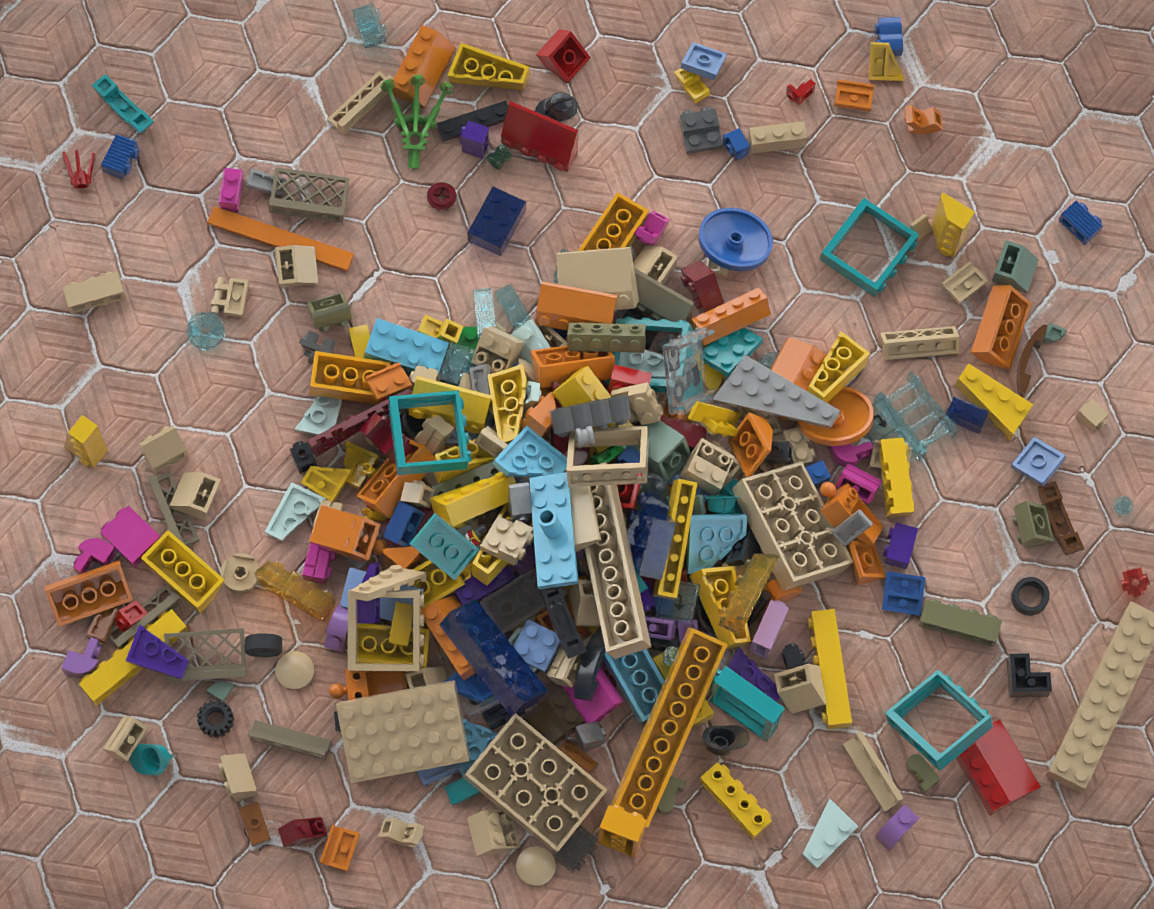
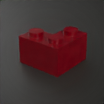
[680,260,725,313]
[359,413,413,465]

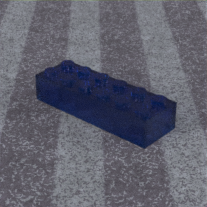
[439,599,548,717]

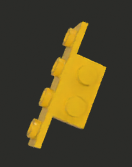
[688,401,742,437]

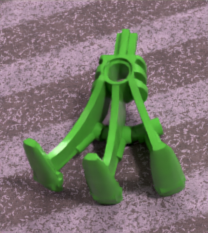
[380,75,454,169]

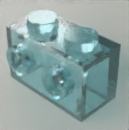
[352,3,388,49]
[439,342,475,386]

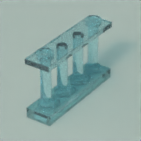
[873,371,958,461]

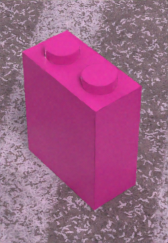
[100,505,161,568]
[562,666,624,724]

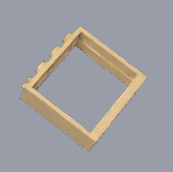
[566,426,649,487]
[348,589,424,671]

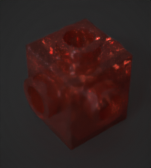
[1120,567,1150,597]

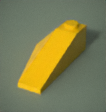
[487,364,527,443]

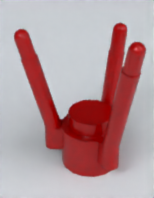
[62,150,95,189]

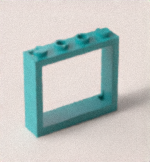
[819,198,919,297]
[605,317,694,393]
[388,390,471,475]
[709,666,785,742]
[885,670,993,771]

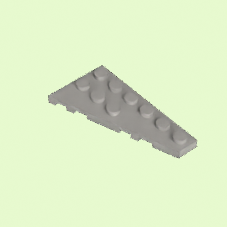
[713,355,841,429]

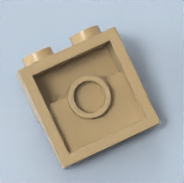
[611,382,663,425]
[771,427,815,470]
[480,516,534,566]

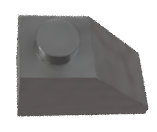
[508,482,532,524]
[575,722,607,753]

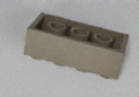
[634,268,694,334]

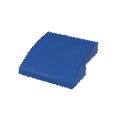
[882,571,926,616]

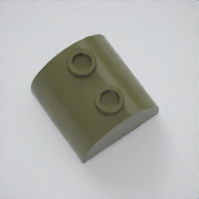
[307,292,352,332]
[1012,501,1054,547]

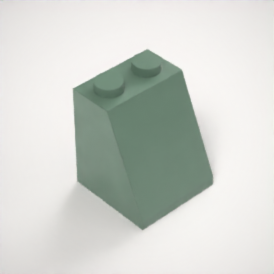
[631,421,691,485]

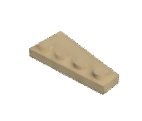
[351,565,426,601]

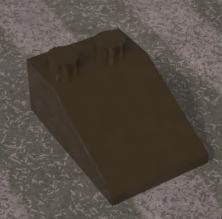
[522,689,585,745]

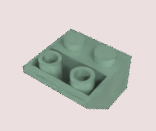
[992,240,1039,293]

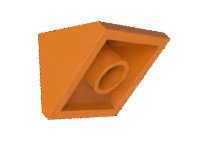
[846,541,886,586]
[383,546,423,570]

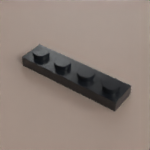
[437,100,508,142]

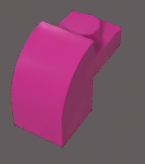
[635,211,670,246]
[828,441,873,467]
[73,538,117,574]

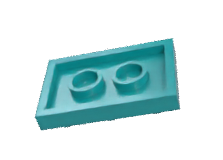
[698,327,763,377]
[409,513,480,580]

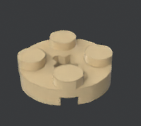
[221,553,260,593]

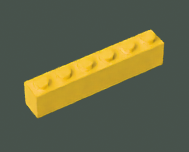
[653,479,697,600]
[79,609,188,706]
[807,609,852,730]

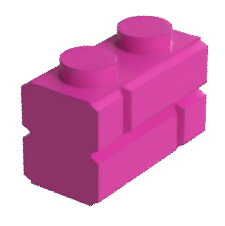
[218,168,244,213]
[835,463,882,505]
[302,543,337,584]

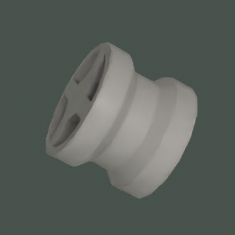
[575,426,595,448]

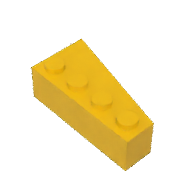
[447,43,531,90]
[808,331,870,403]
[956,364,1033,441]
[64,415,108,468]
[433,428,497,484]
[879,438,914,518]
[430,472,516,527]
[472,503,534,586]
[689,566,751,649]

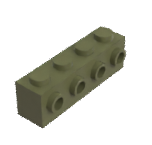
[567,323,646,353]
[431,461,501,497]
[918,599,1002,647]

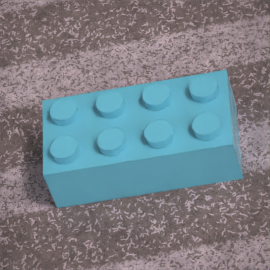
[363,318,449,375]
[603,649,664,723]

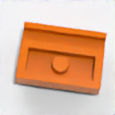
[834,79,874,112]
[365,362,412,402]
[320,824,360,872]

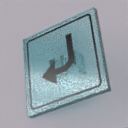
[866,395,903,446]
[656,581,700,623]

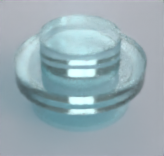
[1114,496,1133,515]
[663,646,678,666]

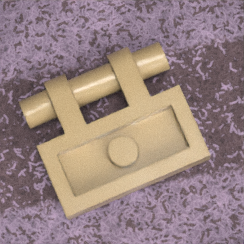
[210,277,249,318]

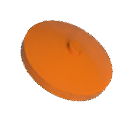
[797,387,874,446]

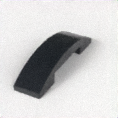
[540,586,587,659]
[574,627,606,701]

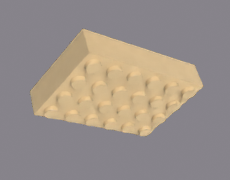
[731,462,854,591]
[336,680,470,783]
[463,713,607,854]

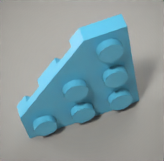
[492,426,567,477]
[686,514,747,574]
[457,719,498,778]

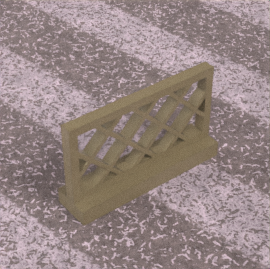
[269,167,350,223]
[164,628,247,682]

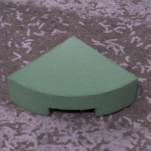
[1043,323,1067,342]
[206,682,234,701]

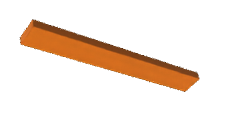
[207,206,354,272]

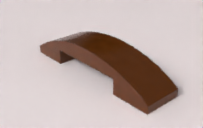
[1016,324,1048,398]
[1037,481,1085,555]

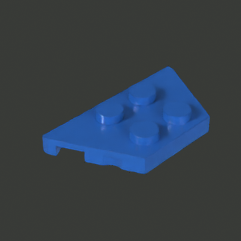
[444,639,506,704]

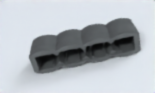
[549,395,631,437]

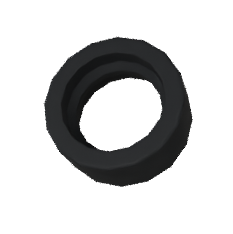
[1011,577,1050,616]
[245,633,282,657]

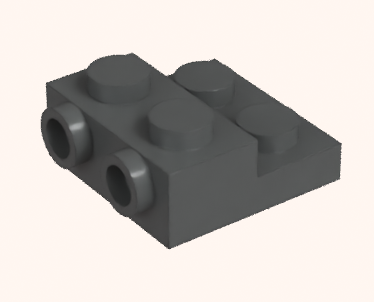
[679,107,723,154]

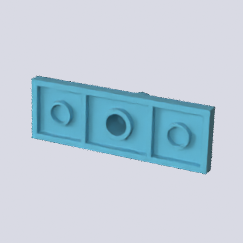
[529,472,578,590]

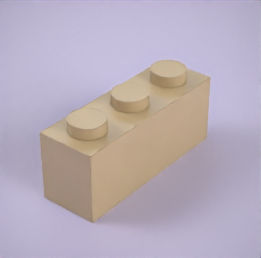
[748,121,807,154]
[63,272,126,314]

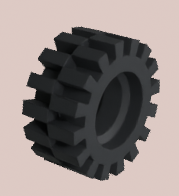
[197,700,234,738]

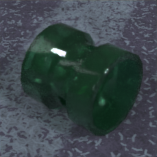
[487,144,512,170]

